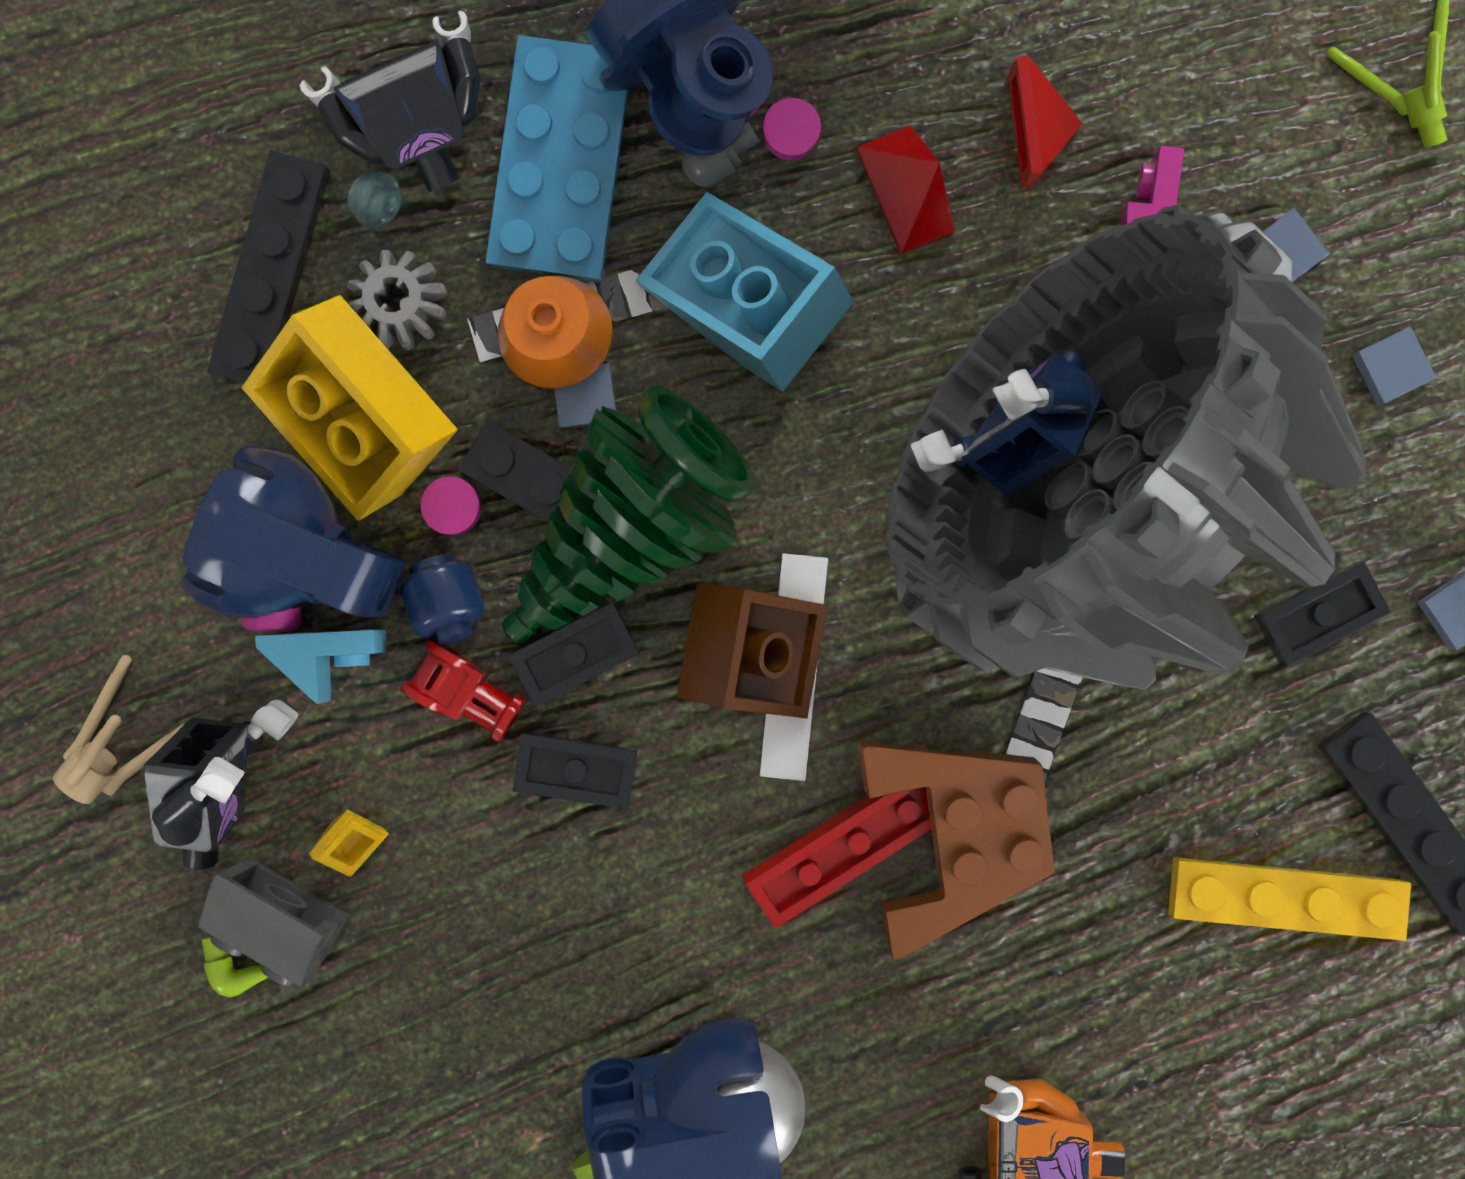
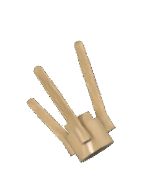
[53,655,185,804]

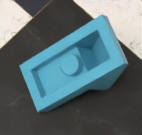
[255,629,387,704]

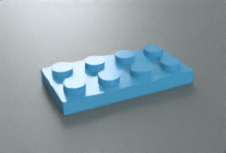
[485,35,629,283]

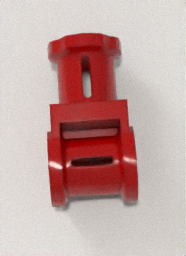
[400,638,526,743]

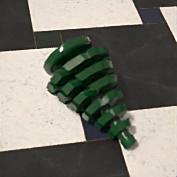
[502,386,756,645]

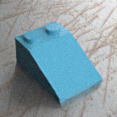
[636,192,854,392]

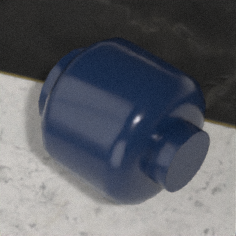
[400,555,485,646]

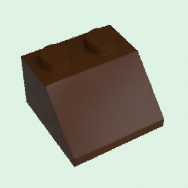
[677,582,828,719]

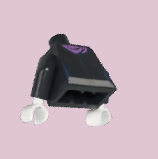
[300,10,480,192]
[144,699,298,870]

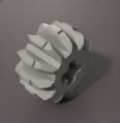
[347,250,447,350]

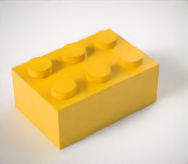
[241,295,458,521]

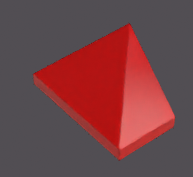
[1007,56,1082,188]
[856,125,955,255]

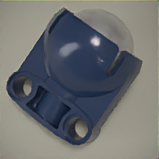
[582,1017,805,1179]

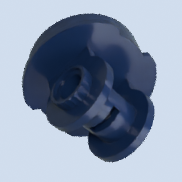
[587,0,773,156]

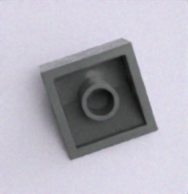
[198,857,350,987]

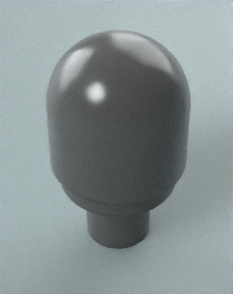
[682,123,760,187]

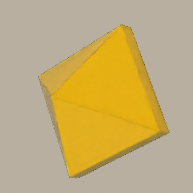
[309,810,389,877]

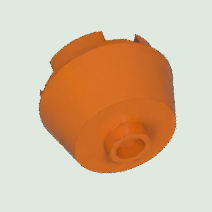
[498,276,612,389]

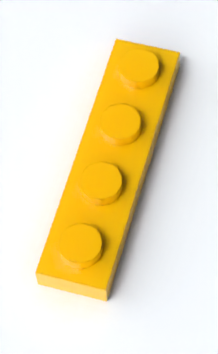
[1168,857,1411,941]

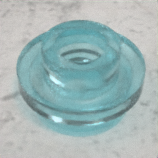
[348,171,401,229]

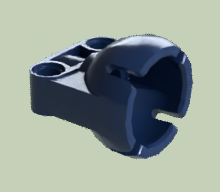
[181,445,408,619]

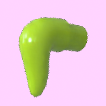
[201,936,268,998]

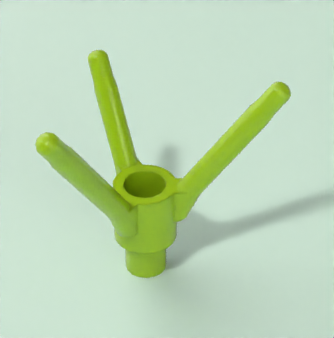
[1327,0,1449,148]

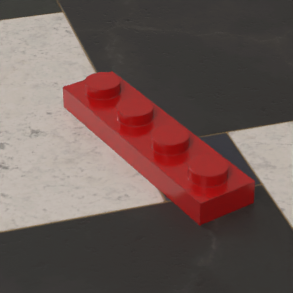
[742,787,931,929]

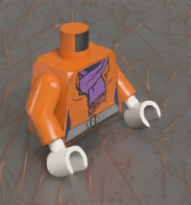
[980,1075,1126,1179]

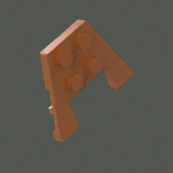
[857,739,1055,960]

